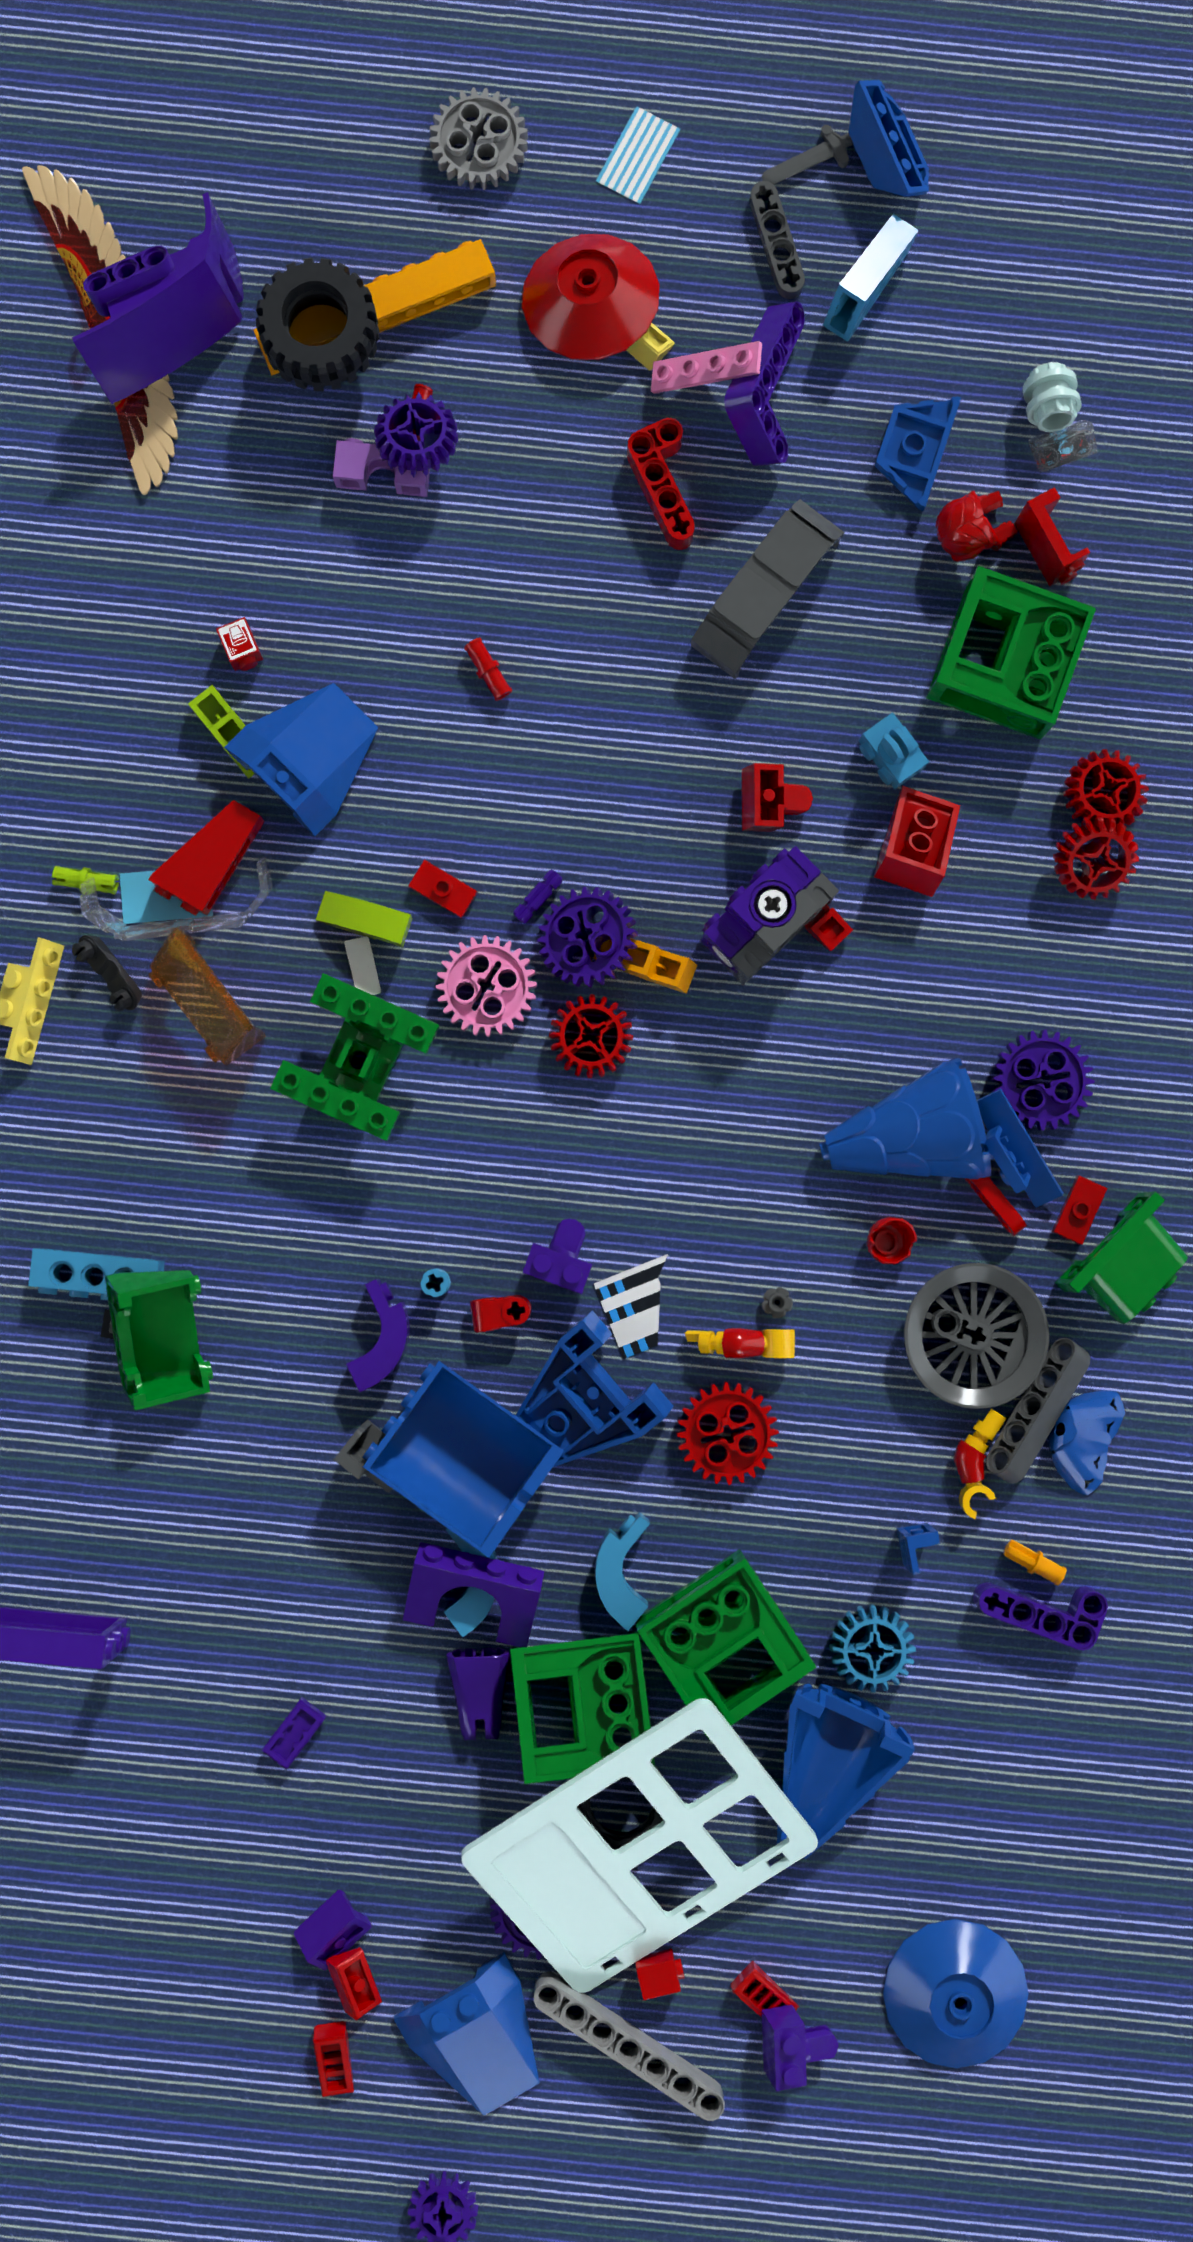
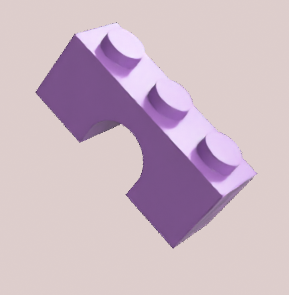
[333,438,430,497]

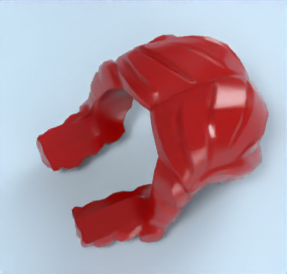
[935,490,1017,562]

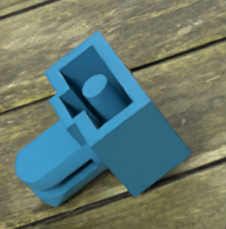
[859,712,929,790]

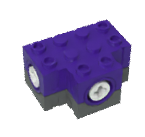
[701,846,839,985]

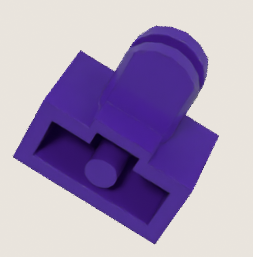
[522,1218,593,1294]
[762,2005,839,2091]

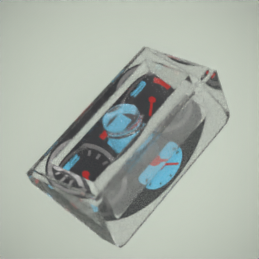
[1028,420,1098,473]

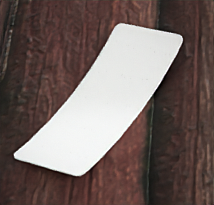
[344,936,381,995]

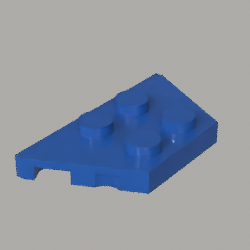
[874,396,961,511]

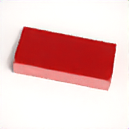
[325,1947,382,2021]

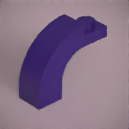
[346,1279,410,1393]

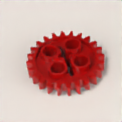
[676,1381,779,1485]

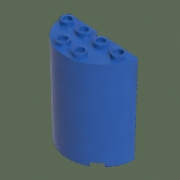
[362,1361,564,1558]

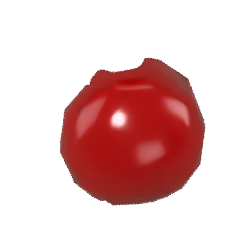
[866,1217,917,1265]

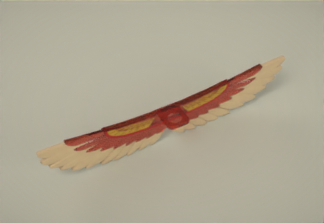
[22,165,178,495]

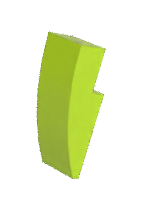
[188,685,255,779]
[316,891,413,947]

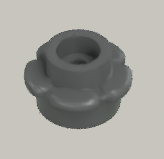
[762,1287,793,1318]

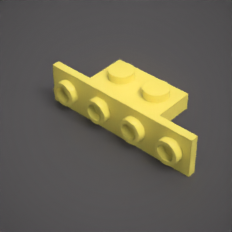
[0,937,64,1065]

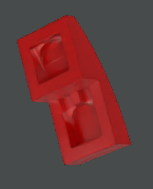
[804,904,853,951]

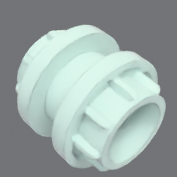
[1022,362,1082,432]

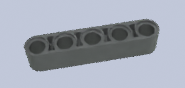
[986,1338,1090,1484]

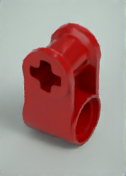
[470,1295,532,1333]

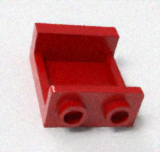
[1014,487,1090,587]

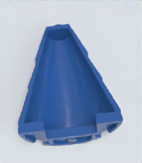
[819,1058,991,1179]
[777,1684,915,1859]

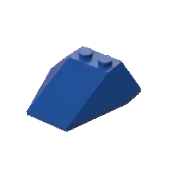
[393,1952,540,2116]

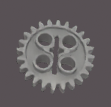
[429,87,528,190]

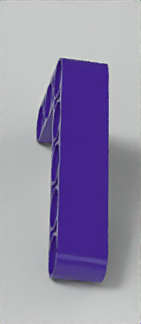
[724,301,805,467]

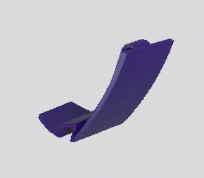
[72,192,244,404]

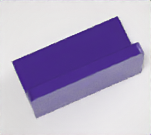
[294,1889,373,1971]

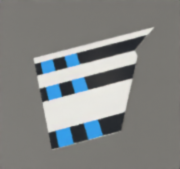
[594,1254,668,1359]

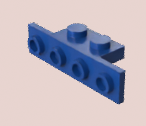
[977,1089,1064,1208]

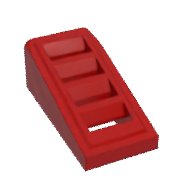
[731,1960,799,2017]
[313,2021,354,2097]

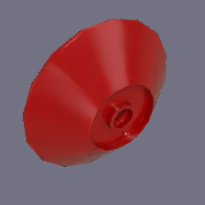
[522,234,660,360]

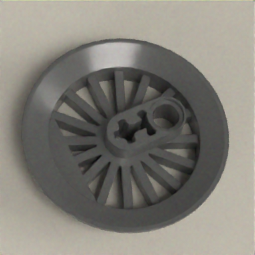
[904,1263,1049,1409]

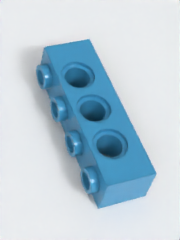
[28,1248,165,1300]

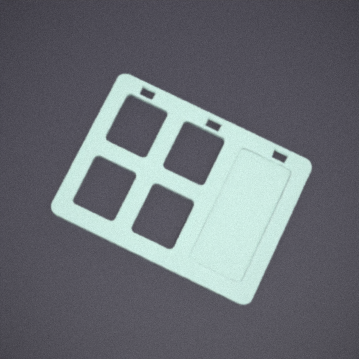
[461,1698,818,1993]

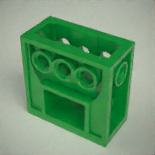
[926,565,1096,740]
[636,1549,817,1740]
[510,1633,655,1784]

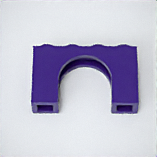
[403,1542,545,1648]

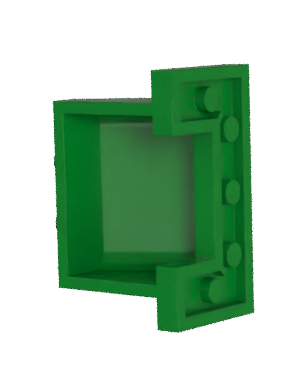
[1055,1191,1188,1324]

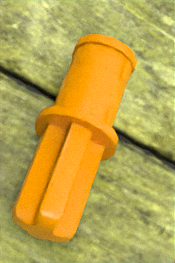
[1003,1540,1067,1586]

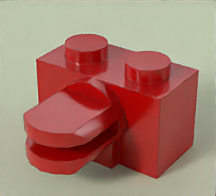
[742,763,813,832]

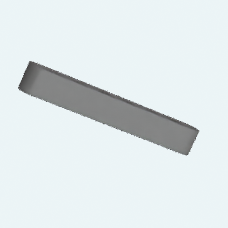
[534,1972,725,2121]

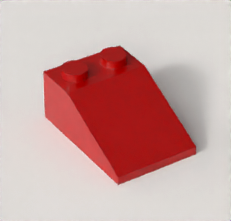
[874,786,960,897]

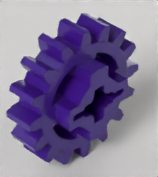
[408,2171,478,2242]

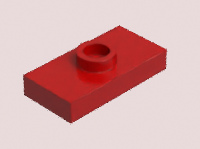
[408,859,478,919]
[1051,1175,1108,1245]

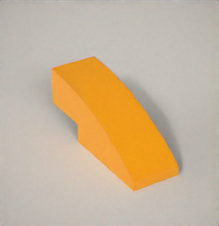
[593,938,697,994]

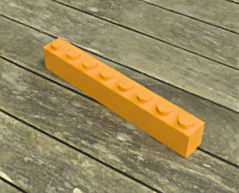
[253,239,496,376]

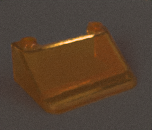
[148,926,266,1066]

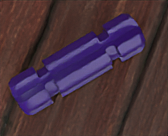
[513,869,562,923]

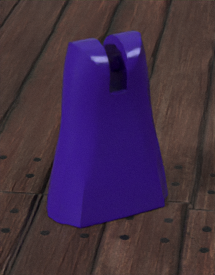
[446,1647,510,1740]

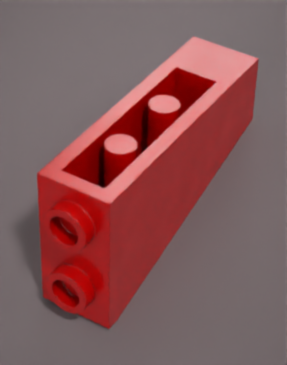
[148,800,265,916]

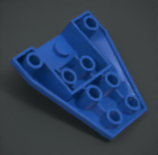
[224,683,379,837]

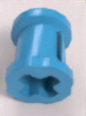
[420,1268,451,1297]

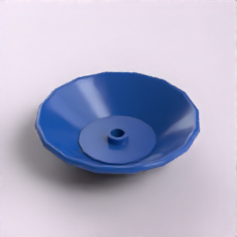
[883,1919,1029,2068]

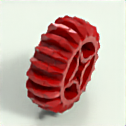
[1063,749,1149,827]
[1053,815,1139,900]
[549,994,633,1079]

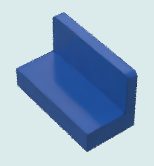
[896,1522,940,1575]

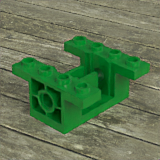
[270,973,440,1141]

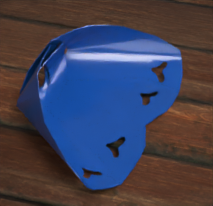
[1048,1390,1125,1495]

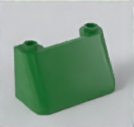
[105,1270,213,1411]

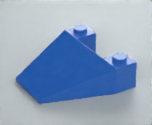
[515,1310,674,1467]

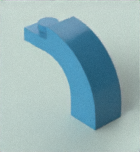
[595,1512,650,1631]
[444,1527,498,1637]

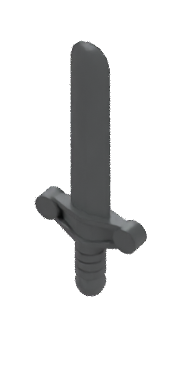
[762,125,853,185]

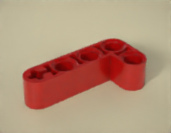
[627,418,695,550]

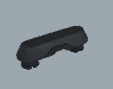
[72,935,142,1011]

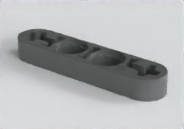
[749,181,805,299]

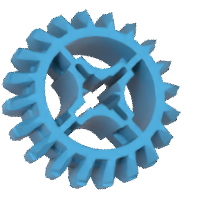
[829,1604,916,1693]

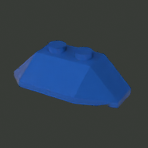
[848,80,929,197]

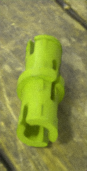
[52,865,119,895]

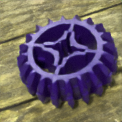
[374,392,458,477]

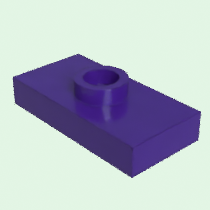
[261,1697,327,1770]

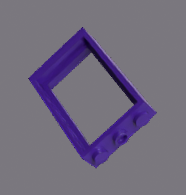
[0,1607,131,1669]

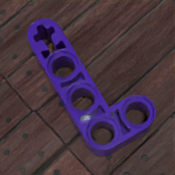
[973,1582,1108,1651]

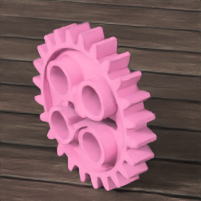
[436,935,537,1037]

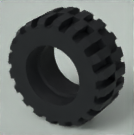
[256,258,379,391]

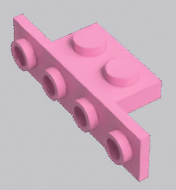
[651,341,762,394]

